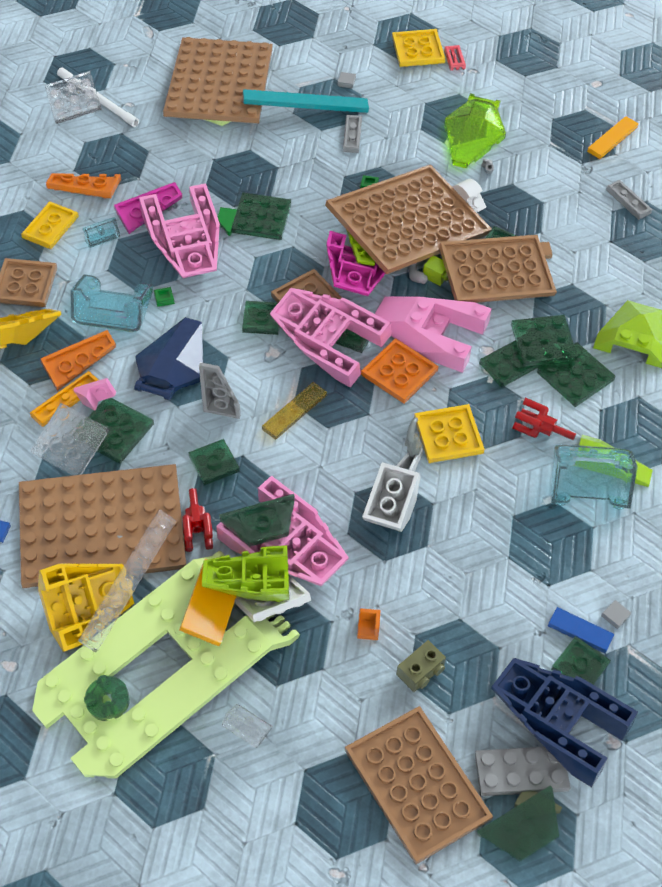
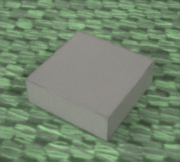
[338,72,356,88]
[601,600,631,629]

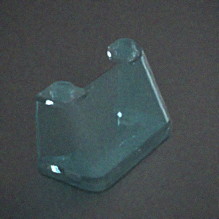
[71,274,153,332]
[551,445,638,510]

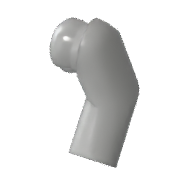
[481,159,494,174]
[408,264,428,284]

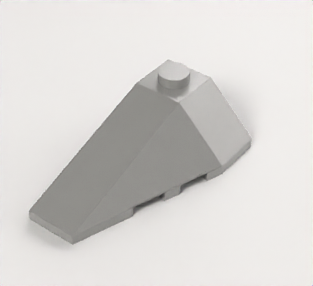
[199,362,241,419]

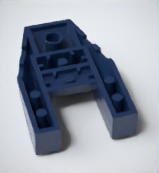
[491,658,638,788]

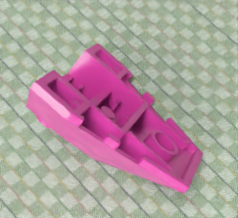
[326,231,385,296]

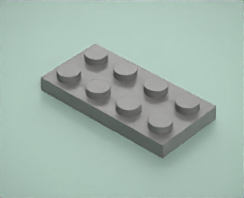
[475,747,571,796]

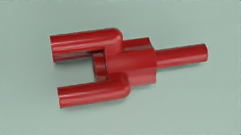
[512,397,576,441]
[182,488,213,552]

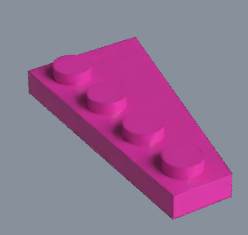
[114,182,182,234]

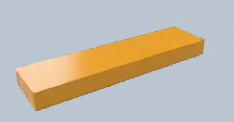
[587,116,639,159]
[30,371,99,427]

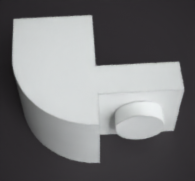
[452,179,486,213]

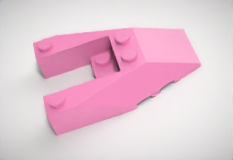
[139,183,220,278]
[270,288,392,388]
[375,297,492,373]
[216,476,349,586]

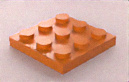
[361,338,439,404]

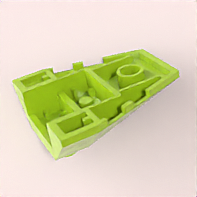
[593,300,662,368]
[202,545,289,602]

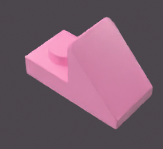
[73,378,116,411]

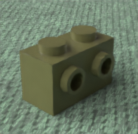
[396,640,446,692]

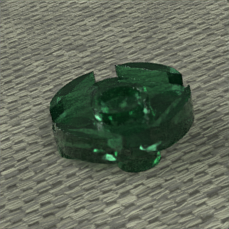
[84,675,130,721]

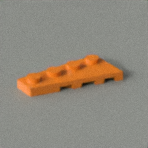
[46,173,121,199]
[40,330,116,391]

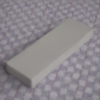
[343,115,362,153]
[606,180,652,220]

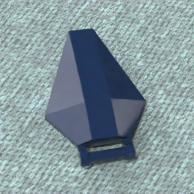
[134,317,203,401]

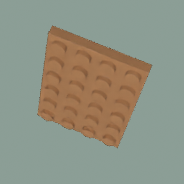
[439,235,557,303]
[345,706,493,865]

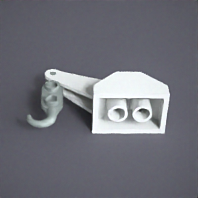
[362,417,423,532]

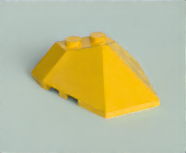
[0,309,61,349]
[38,564,134,652]

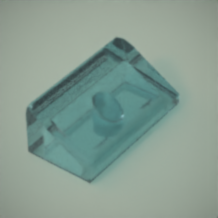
[82,217,120,248]

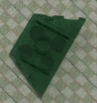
[219,494,295,547]
[477,785,559,862]

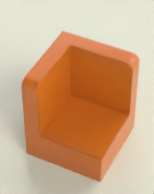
[357,608,381,640]

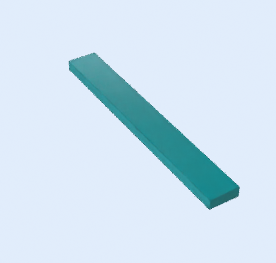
[242,89,369,113]

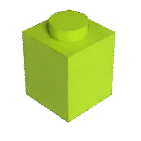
[423,256,448,286]

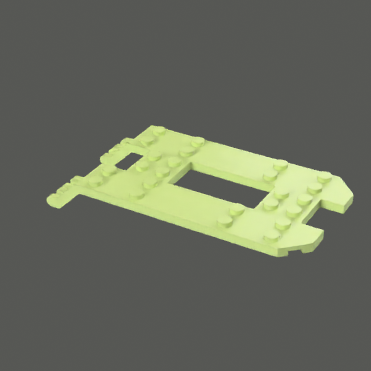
[32,551,300,779]

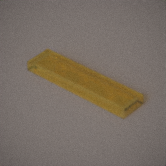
[262,382,327,440]

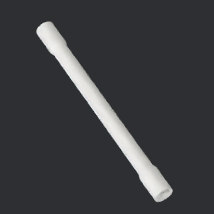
[57,68,139,127]

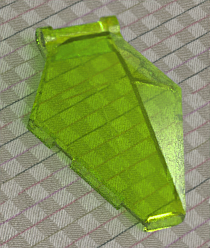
[444,93,506,168]

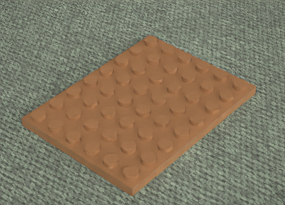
[163,37,273,123]
[325,164,492,275]
[19,464,186,588]

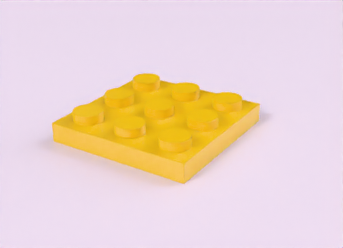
[392,29,445,67]
[414,404,485,463]

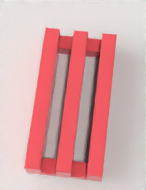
[444,45,466,71]

